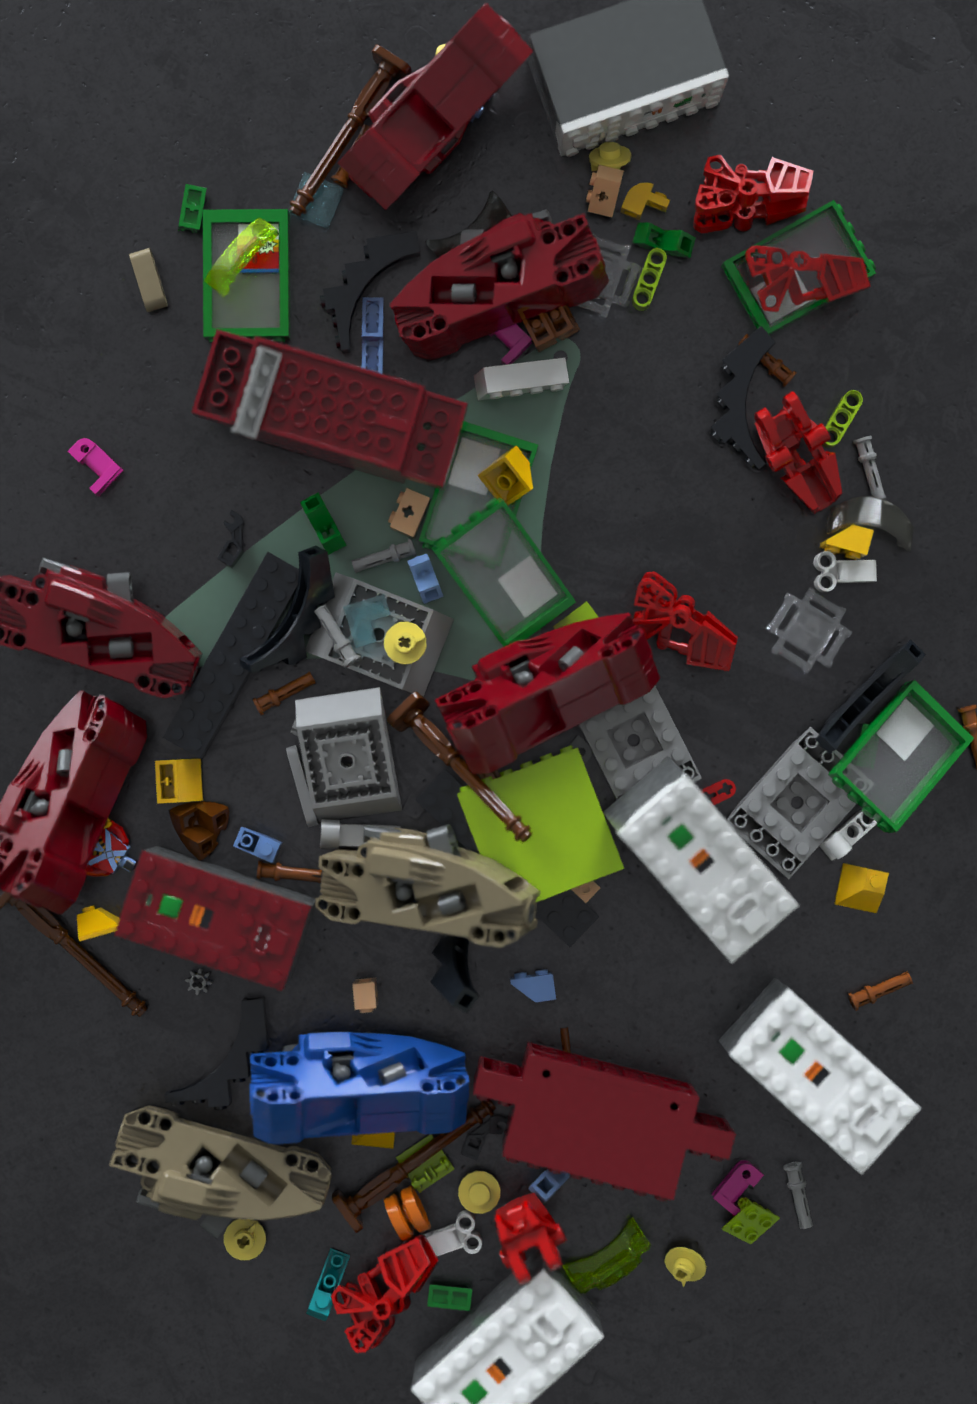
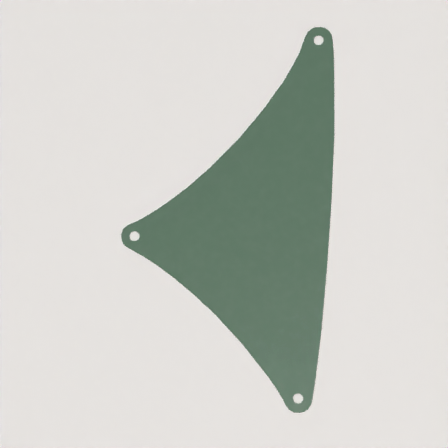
[146,338,581,681]

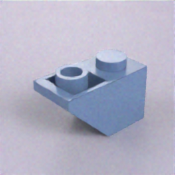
[233,826,283,863]
[510,969,556,1002]

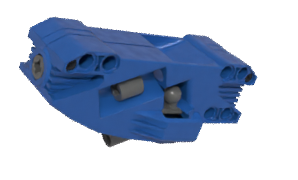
[249,1031,469,1144]

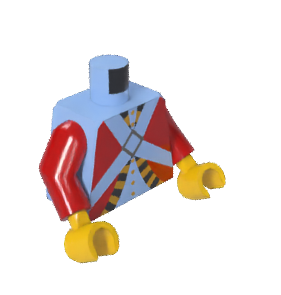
[85,818,136,877]

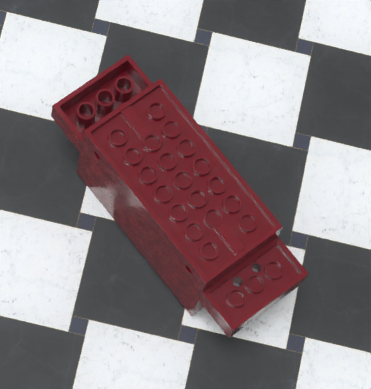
[192,329,468,490]
[473,1041,735,1201]

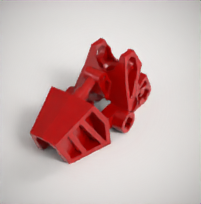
[693,155,814,233]
[745,245,870,312]
[754,391,842,514]
[633,571,738,671]
[495,1192,567,1285]
[331,1234,439,1353]

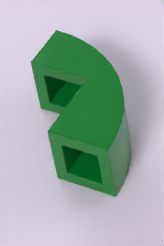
[633,223,696,258]
[300,492,346,555]

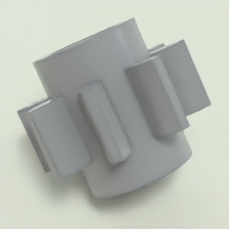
[185,968,213,995]

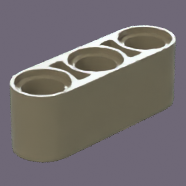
[129,248,168,312]

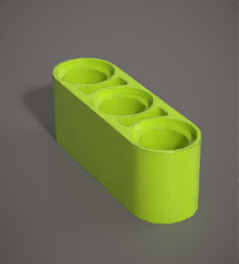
[632,248,667,311]
[822,390,863,448]

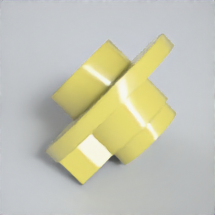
[589,142,631,171]
[384,622,427,664]
[458,1171,500,1214]
[224,1219,266,1260]
[665,1247,707,1287]

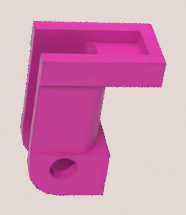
[489,324,532,365]
[68,438,124,496]
[711,1160,764,1216]

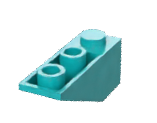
[306,1248,350,1321]

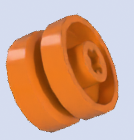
[384,1185,431,1242]

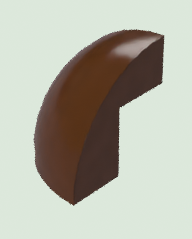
[169,801,229,861]

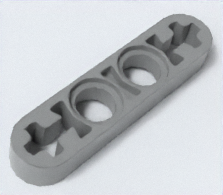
[286,745,319,827]

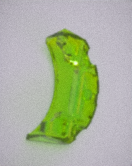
[204,217,279,298]
[563,1217,651,1294]

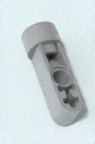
[320,819,401,849]

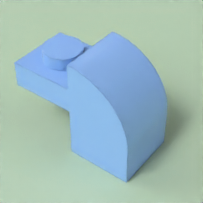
[407,553,444,604]
[528,1168,570,1204]

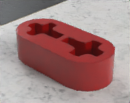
[700,779,736,806]

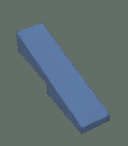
[361,297,384,374]

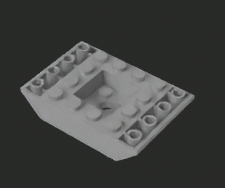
[306,573,454,697]
[578,686,702,800]
[295,687,402,822]
[726,727,874,879]

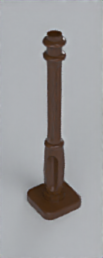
[289,44,412,217]
[387,692,532,843]
[0,892,148,1017]
[332,1099,497,1233]

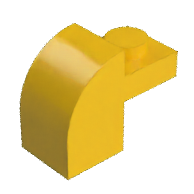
[620,183,670,220]

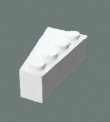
[474,358,569,401]

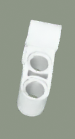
[813,551,877,593]
[819,810,877,861]
[423,1210,483,1256]

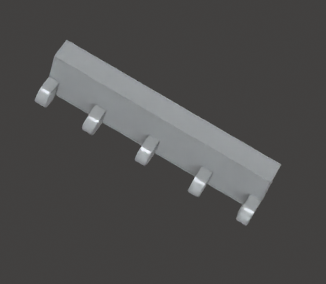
[231,346,282,439]

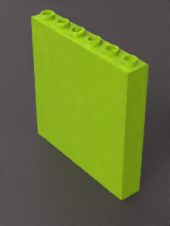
[457,745,624,902]

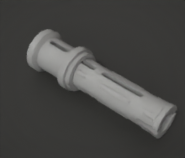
[853,436,886,501]
[351,538,417,573]
[314,605,361,668]
[783,1162,813,1229]

